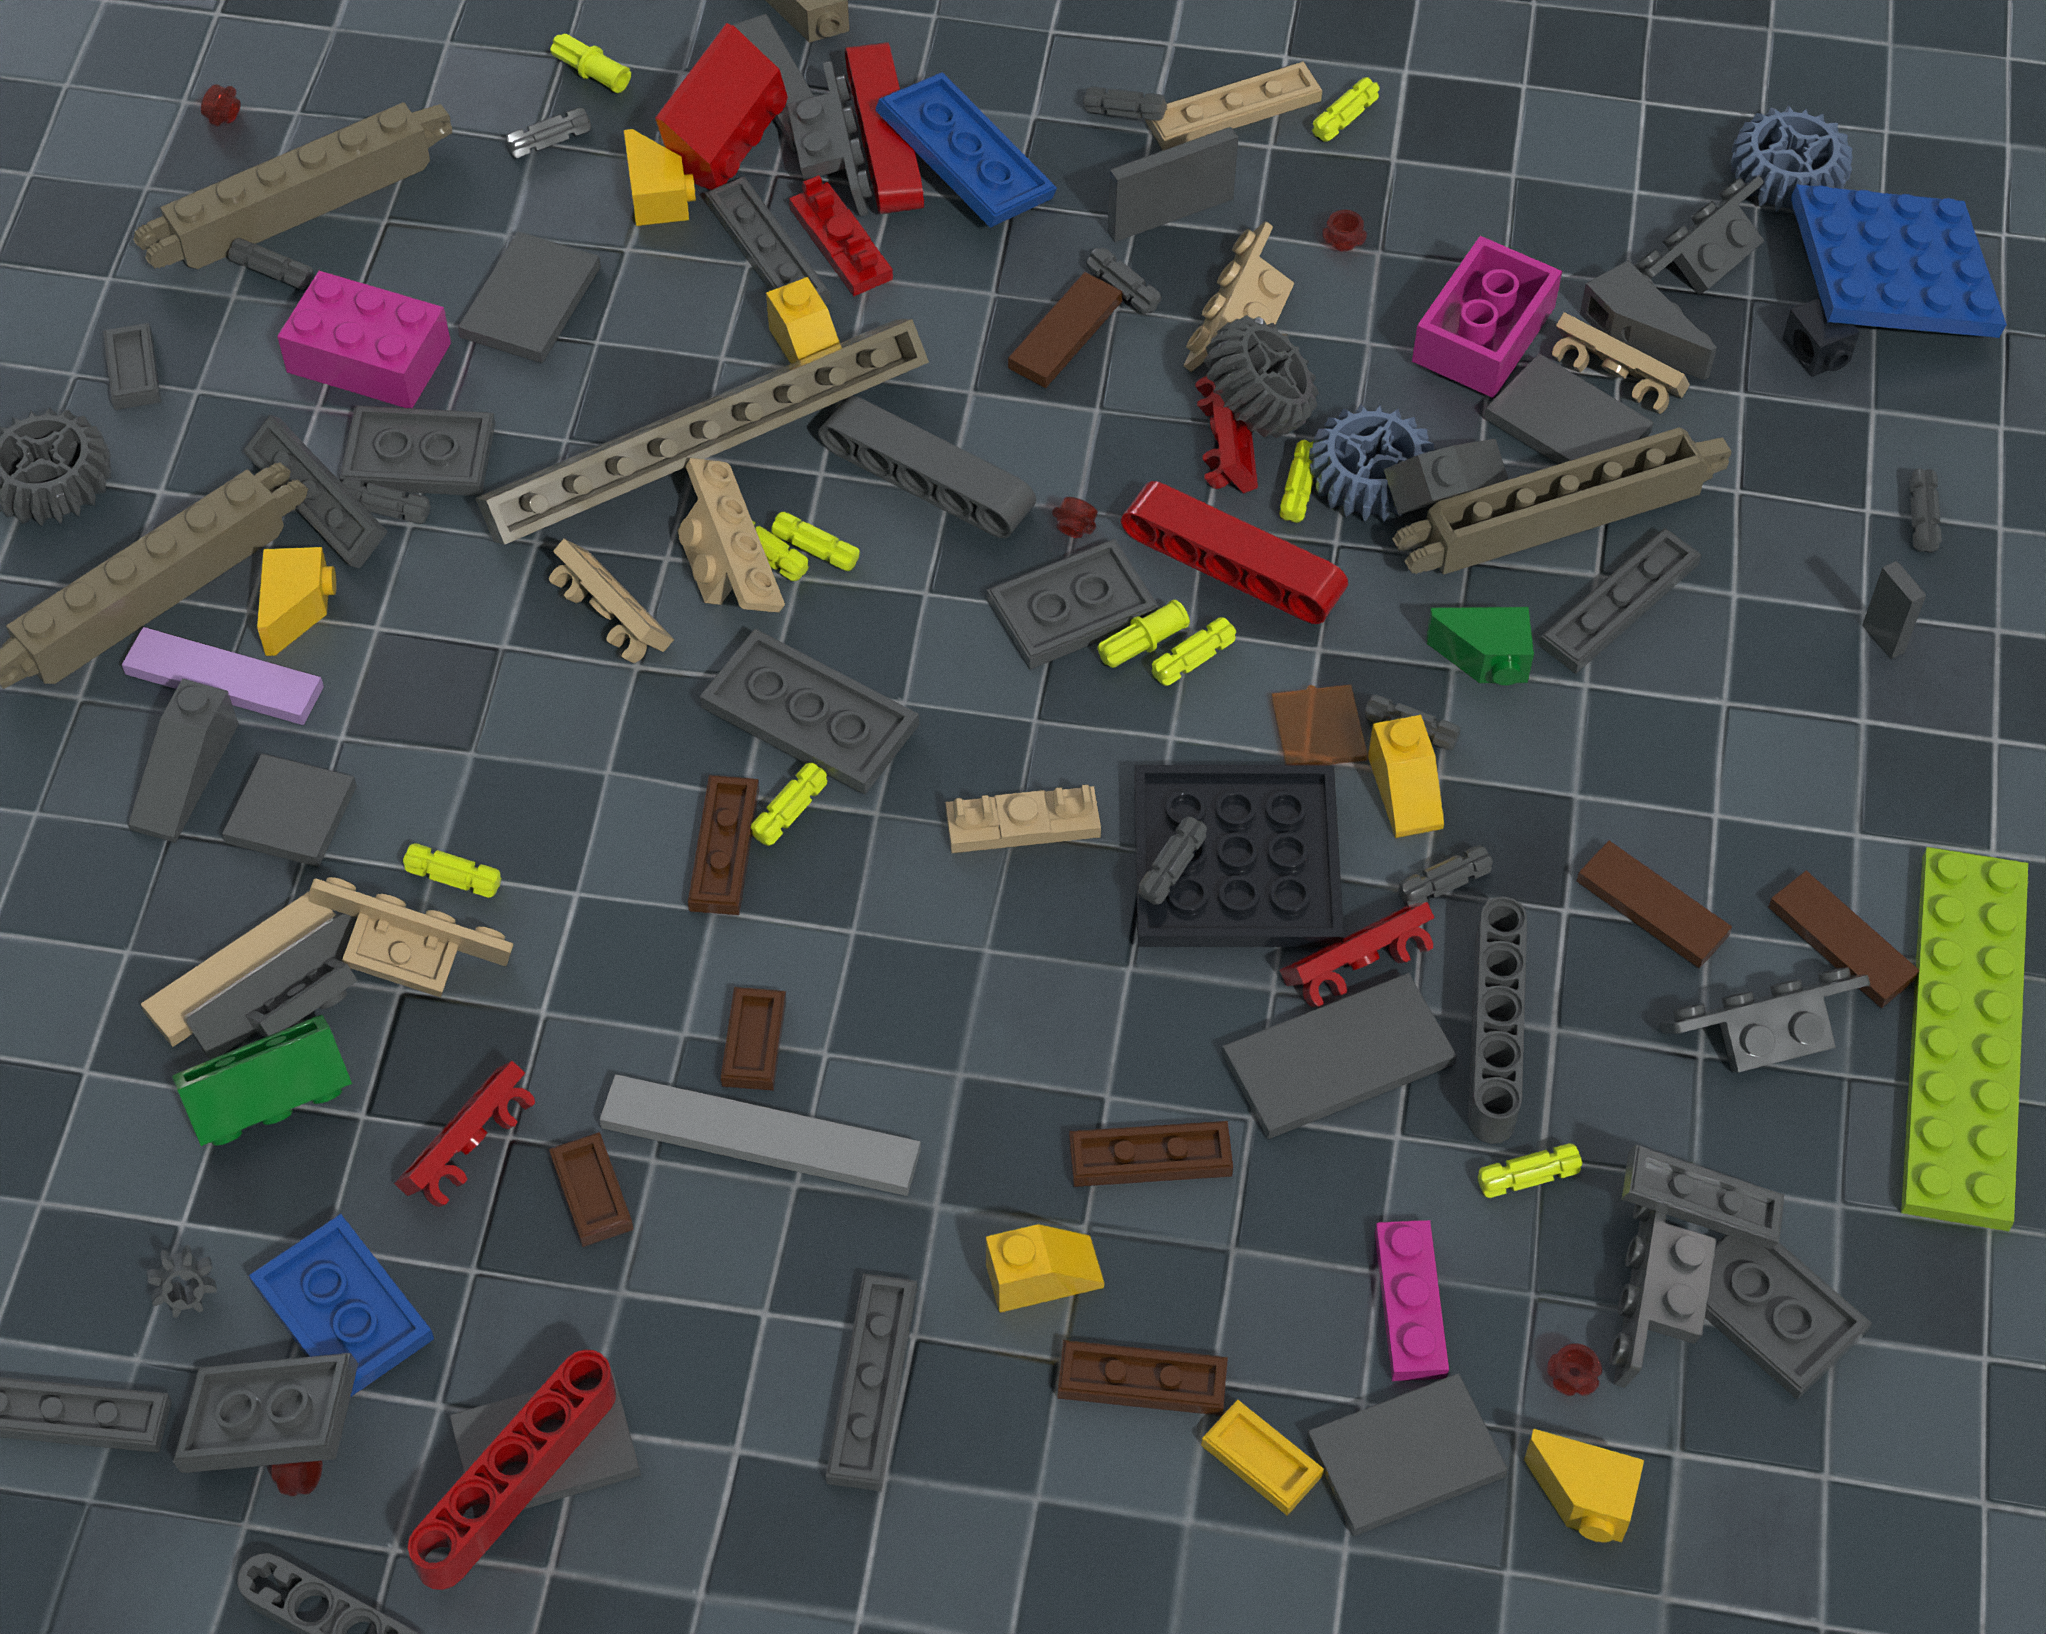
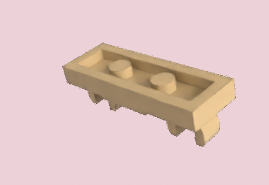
[1552,312,1690,414]
[549,539,674,663]
[945,785,1101,853]

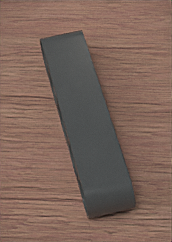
[818,396,1036,538]
[1468,897,1527,1144]

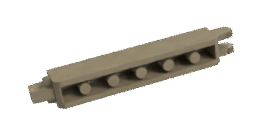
[133,102,452,269]
[1392,427,1731,575]
[0,462,309,689]

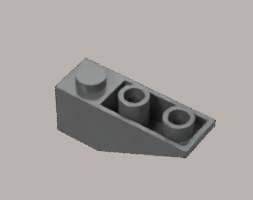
[1580,260,1717,380]

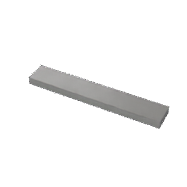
[599,1074,921,1196]

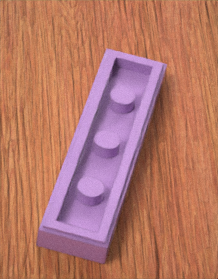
[122,627,324,725]

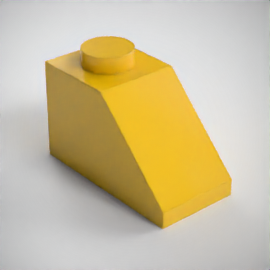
[624,129,696,226]
[766,277,840,364]
[257,547,336,656]
[1368,715,1444,838]
[986,1224,1104,1313]
[1524,1429,1644,1543]

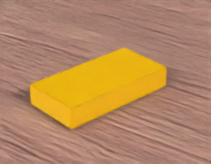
[1201,1399,1324,1516]

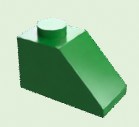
[1426,607,1534,685]

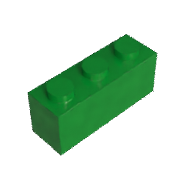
[172,1014,352,1146]

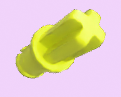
[550,34,631,93]
[1097,599,1190,668]

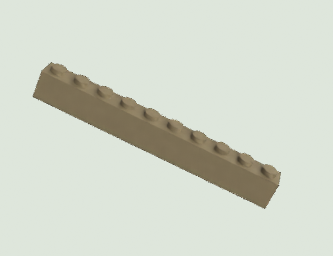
[475,319,929,545]

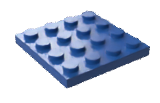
[1791,184,2007,338]

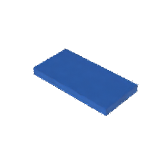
[875,72,1057,228]

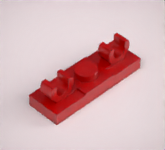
[789,175,893,297]
[1195,377,1258,494]
[1279,902,1435,1007]
[394,1061,536,1207]

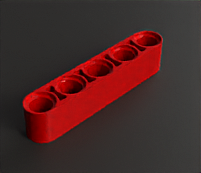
[845,42,924,215]
[1121,481,1349,624]
[408,1350,616,1590]

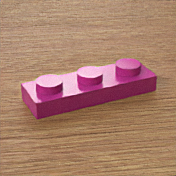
[1375,1220,1449,1381]

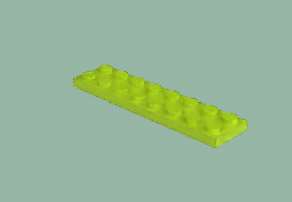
[1901,847,2028,1231]

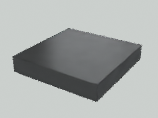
[222,753,357,867]

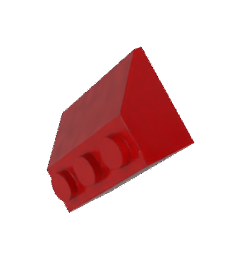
[655,23,788,190]

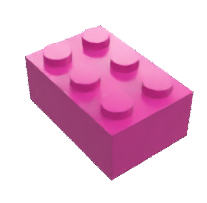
[1412,236,1562,398]
[277,271,451,408]

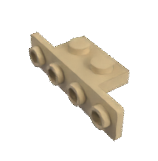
[1184,221,1294,372]
[677,458,785,613]
[309,877,514,998]

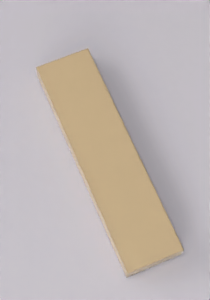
[1145,61,1322,150]
[141,891,336,1047]

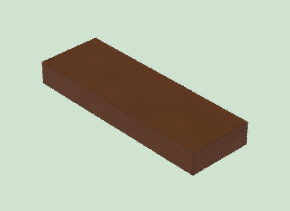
[1008,272,1123,388]
[688,775,760,915]
[1576,840,1732,969]
[1768,870,1919,1009]
[1069,1121,1233,1187]
[1057,1340,1228,1416]

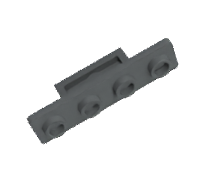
[787,61,873,216]
[1634,175,1764,294]
[184,912,358,1059]
[1659,967,1870,1073]
[1610,1204,1716,1388]

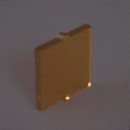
[1271,685,1367,765]

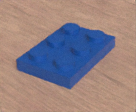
[249,1214,434,1397]

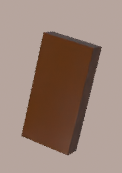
[721,987,786,1091]
[549,1132,634,1247]

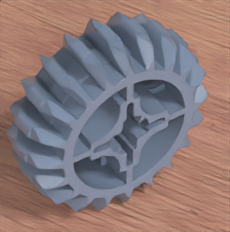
[1731,105,1853,215]
[1309,404,1435,521]

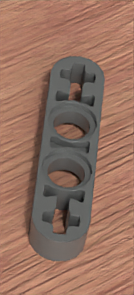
[237,1553,419,1634]

